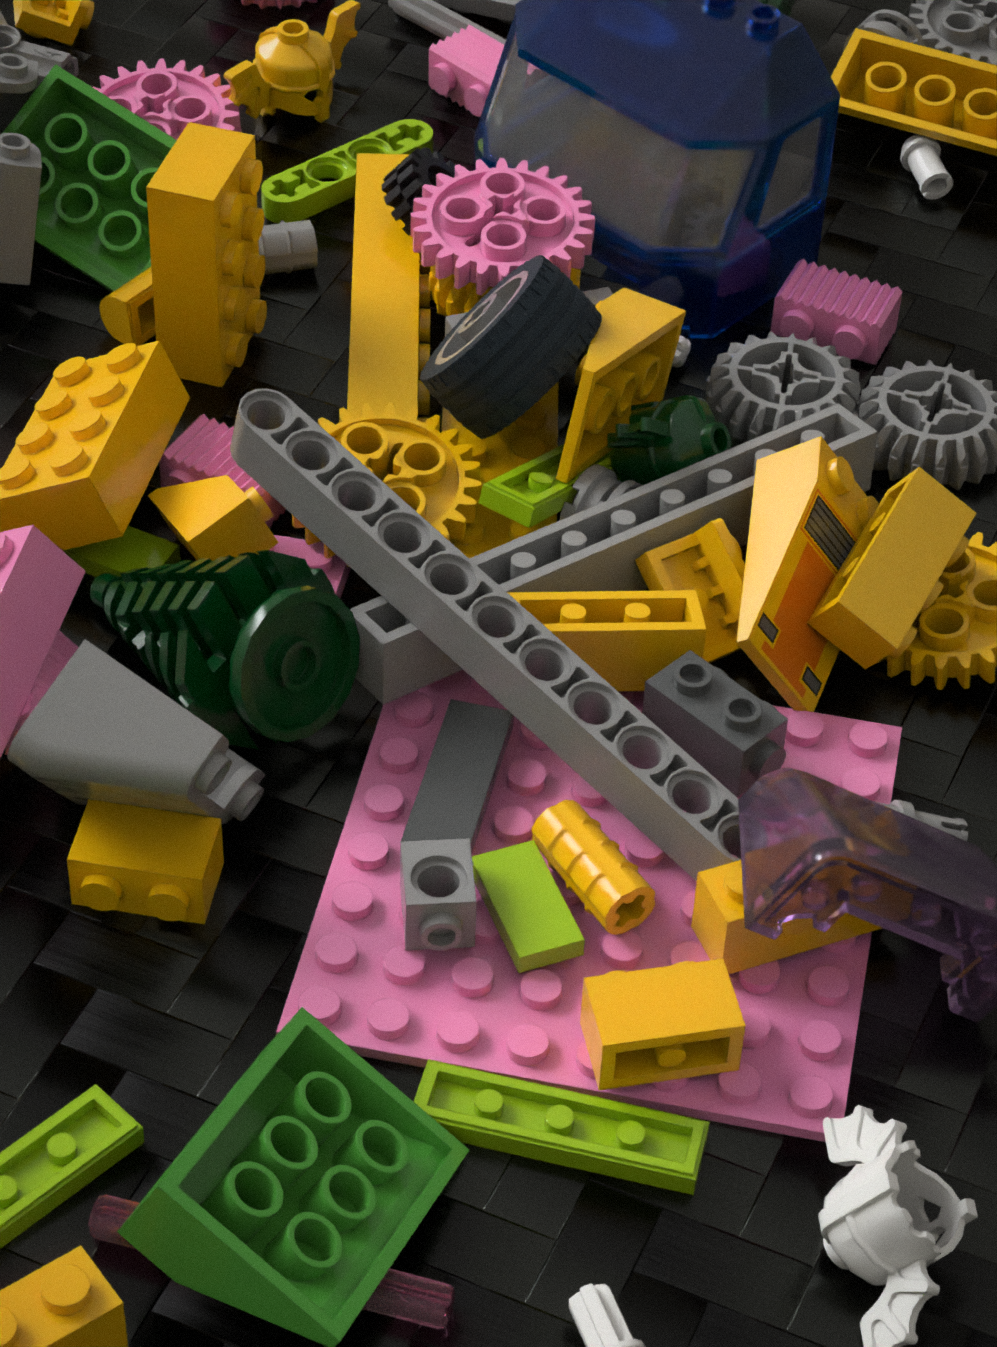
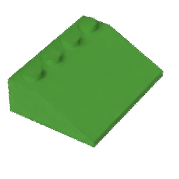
[2,64,177,292]
[117,1007,469,1347]

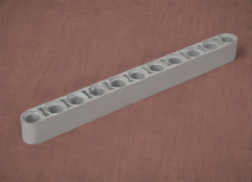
[230,388,774,881]

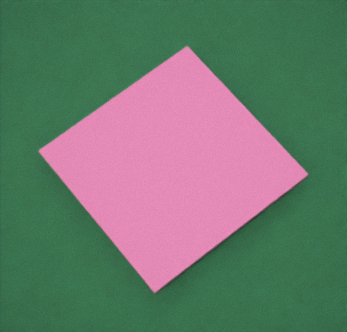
[276,670,902,1142]

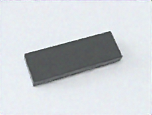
[401,699,514,854]

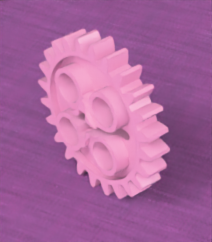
[93,59,242,140]
[410,158,595,295]

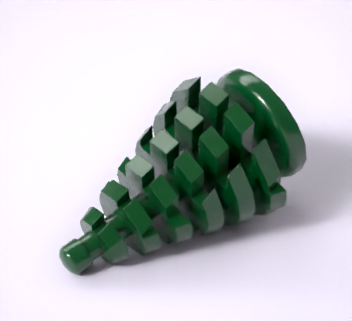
[90,550,360,750]

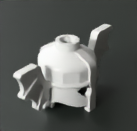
[818,1105,978,1347]

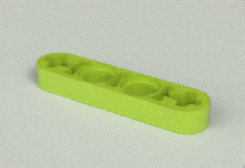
[261,119,433,223]

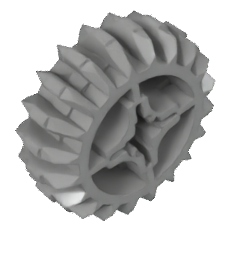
[706,331,861,446]
[855,360,997,490]

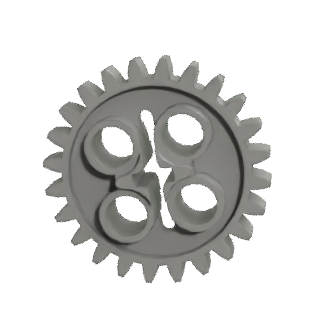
[906,0,997,66]

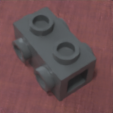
[642,650,788,797]

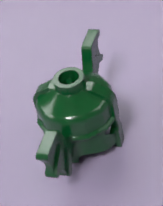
[607,395,731,485]

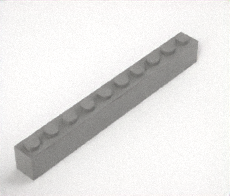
[350,403,878,705]

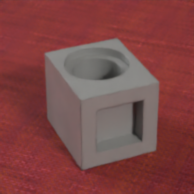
[400,838,477,951]

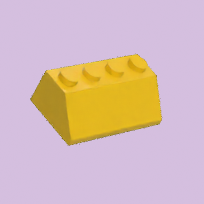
[819,28,997,156]

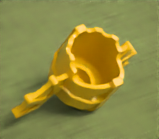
[223,0,361,123]

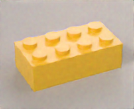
[146,122,267,388]
[0,340,190,551]

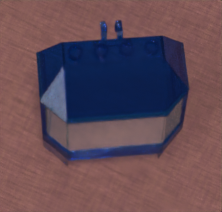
[473,0,840,339]

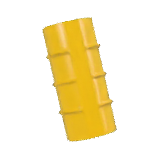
[531,800,655,935]

